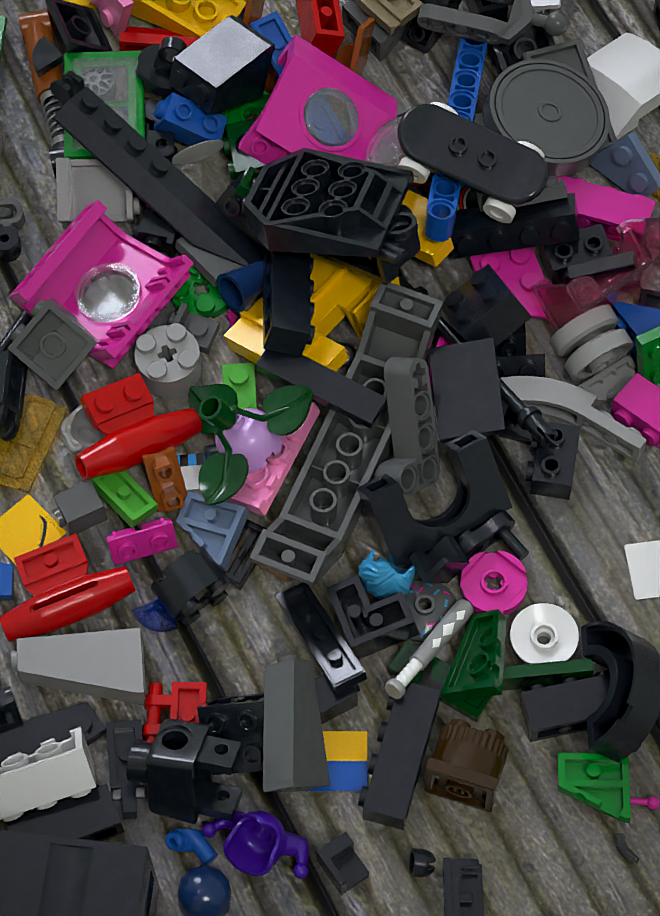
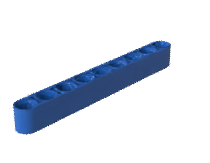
[424,38,487,242]

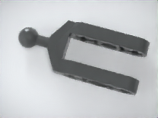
[417,0,568,45]

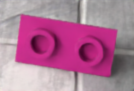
[106,517,178,566]

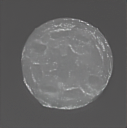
[365,116,407,168]

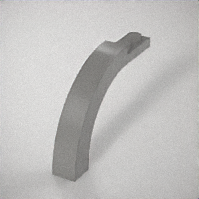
[433,376,647,464]

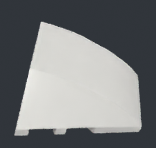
[587,33,660,140]

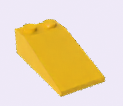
[131,0,246,38]

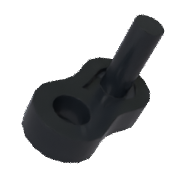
[456,511,529,561]

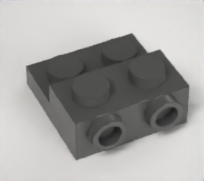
[8,298,99,391]

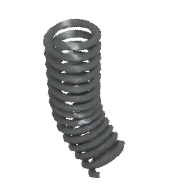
[615,833,640,864]

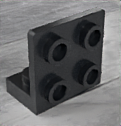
[197,693,264,775]

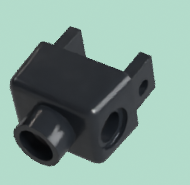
[126,719,242,824]

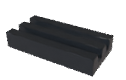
[222,519,267,591]

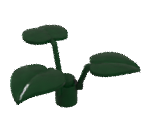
[189,384,313,505]

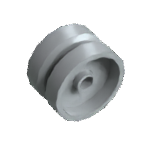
[549,304,634,382]

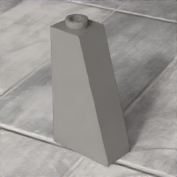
[11,628,146,705]

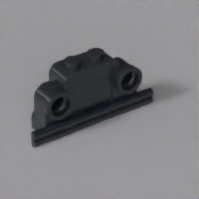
[316,204,421,285]

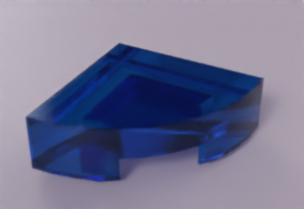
[132,599,178,632]

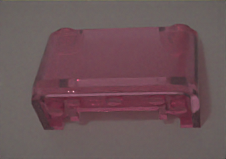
[530,217,660,332]

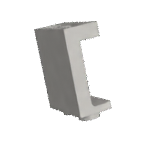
[56,158,141,223]

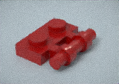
[142,682,208,742]

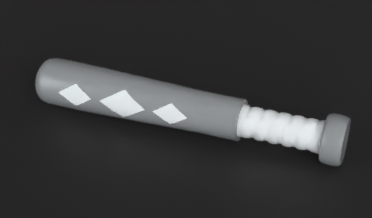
[385,599,474,699]

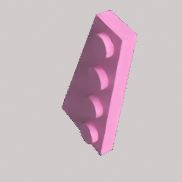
[227,402,320,516]

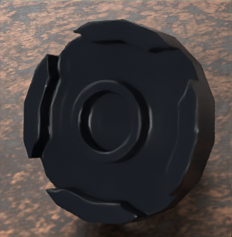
[135,36,187,97]

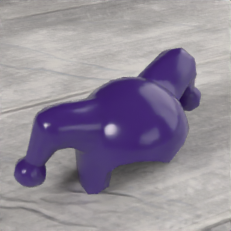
[202,810,309,879]

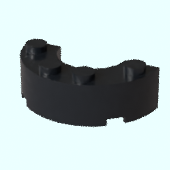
[581,621,660,762]

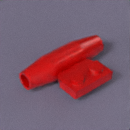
[75,373,202,480]
[0,533,136,642]

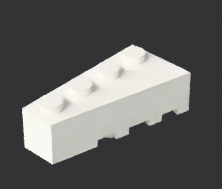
[0,726,96,821]

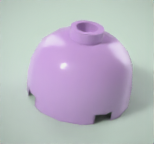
[215,408,283,473]

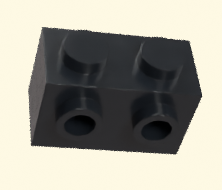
[539,224,614,287]
[525,422,581,500]

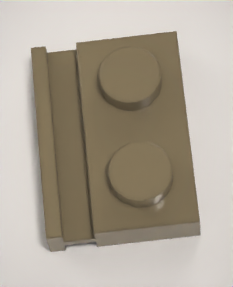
[352,0,423,35]

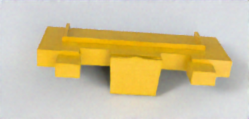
[223,190,454,372]

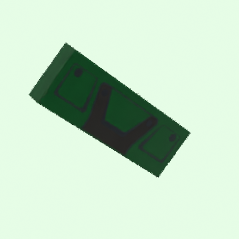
[388,640,493,722]
[502,658,594,691]

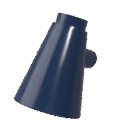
[217,260,263,312]

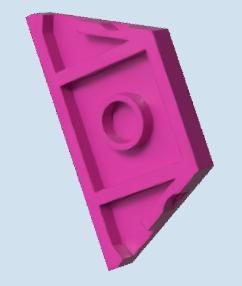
[469,247,560,324]

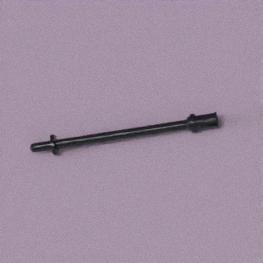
[398,277,558,448]

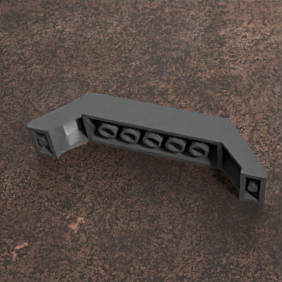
[249,282,444,586]

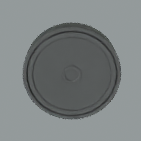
[483,59,610,177]

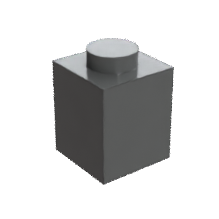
[52,479,107,535]

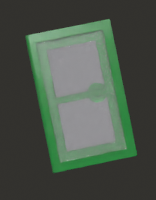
[64,50,145,160]

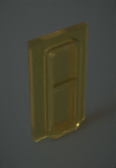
[0,394,68,494]

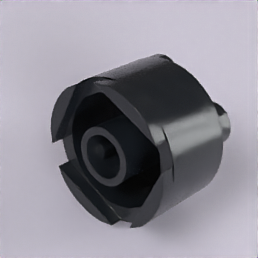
[151,547,230,626]

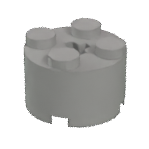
[135,323,202,400]

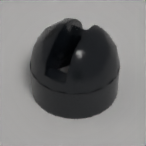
[409,848,436,878]

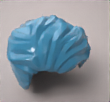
[358,549,416,599]

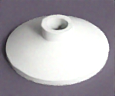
[510,603,579,664]

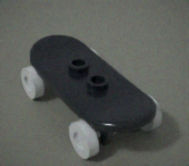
[397,102,549,223]

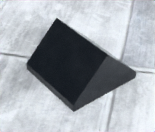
[45,0,113,55]

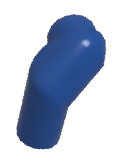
[165,828,218,866]

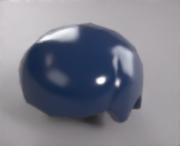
[177,865,231,916]

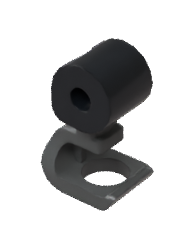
[0,199,26,262]

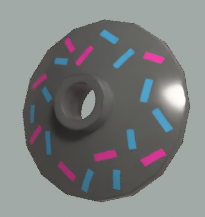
[405,579,456,643]

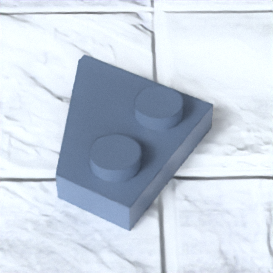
[590,131,660,197]
[176,491,250,570]

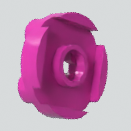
[460,550,528,615]

